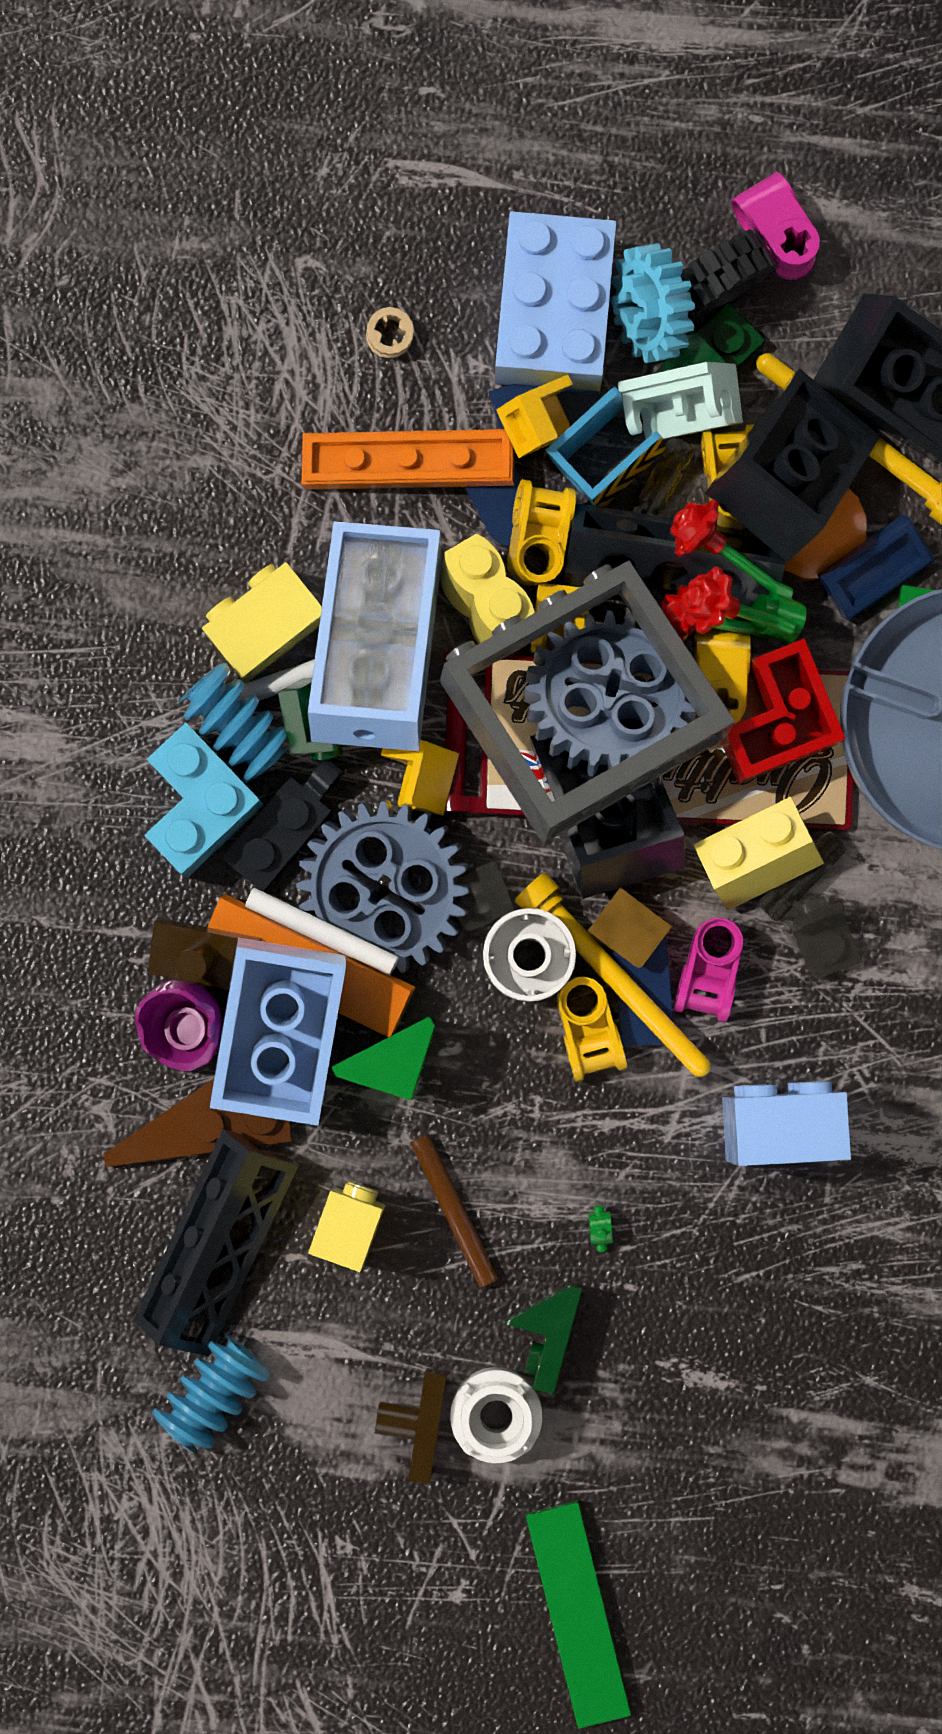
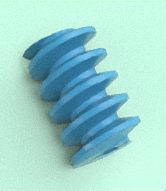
[177,663,289,784]
[152,1334,270,1454]

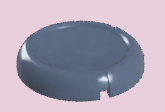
[840,589,942,850]

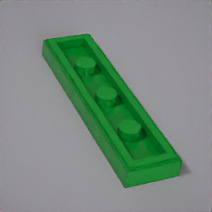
[525,1500,631,1729]

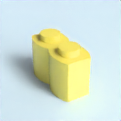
[441,534,535,644]

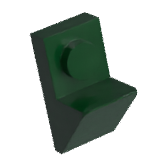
[655,303,765,373]
[504,1283,582,1395]

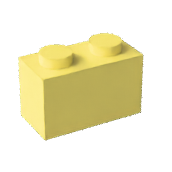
[202,562,322,683]
[693,797,824,910]
[308,1181,386,1272]

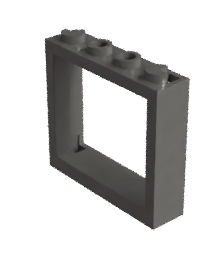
[440,561,735,844]

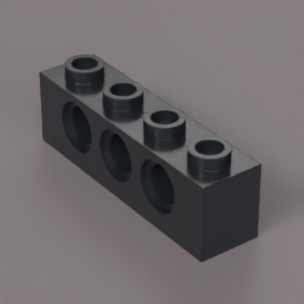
[563,503,786,608]

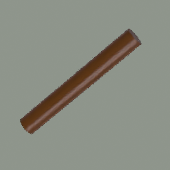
[410,1133,499,1288]

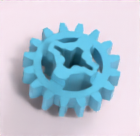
[610,243,695,363]

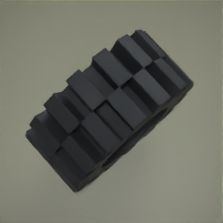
[680,229,778,319]

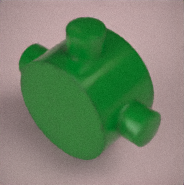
[588,1205,613,1252]

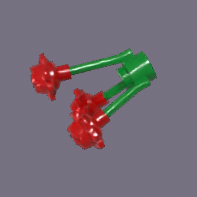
[659,499,807,644]

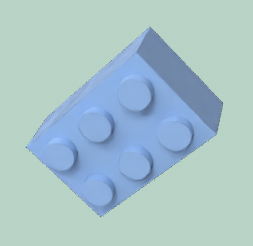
[495,211,616,394]
[210,937,346,1126]
[722,1081,851,1166]

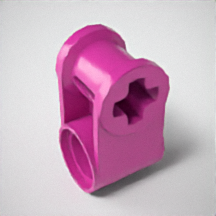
[730,172,820,280]
[674,918,743,1023]

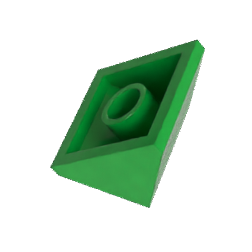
[332,1017,436,1101]

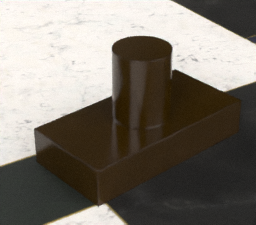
[148,918,262,989]
[374,1368,447,1485]

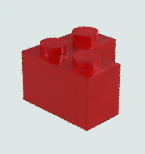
[721,638,846,785]

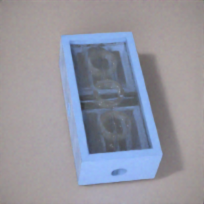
[308,521,442,751]

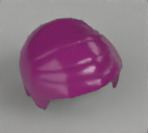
[134,979,223,1071]

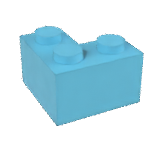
[144,722,264,878]

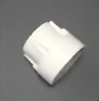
[483,908,576,1002]
[450,1367,542,1463]

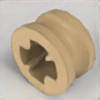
[366,307,414,359]

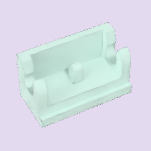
[618,362,743,440]

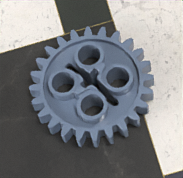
[524,611,697,777]
[296,799,472,973]

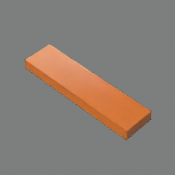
[301,429,515,489]
[208,894,415,1037]

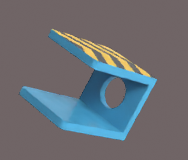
[546,387,666,507]

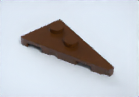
[104,1079,293,1167]

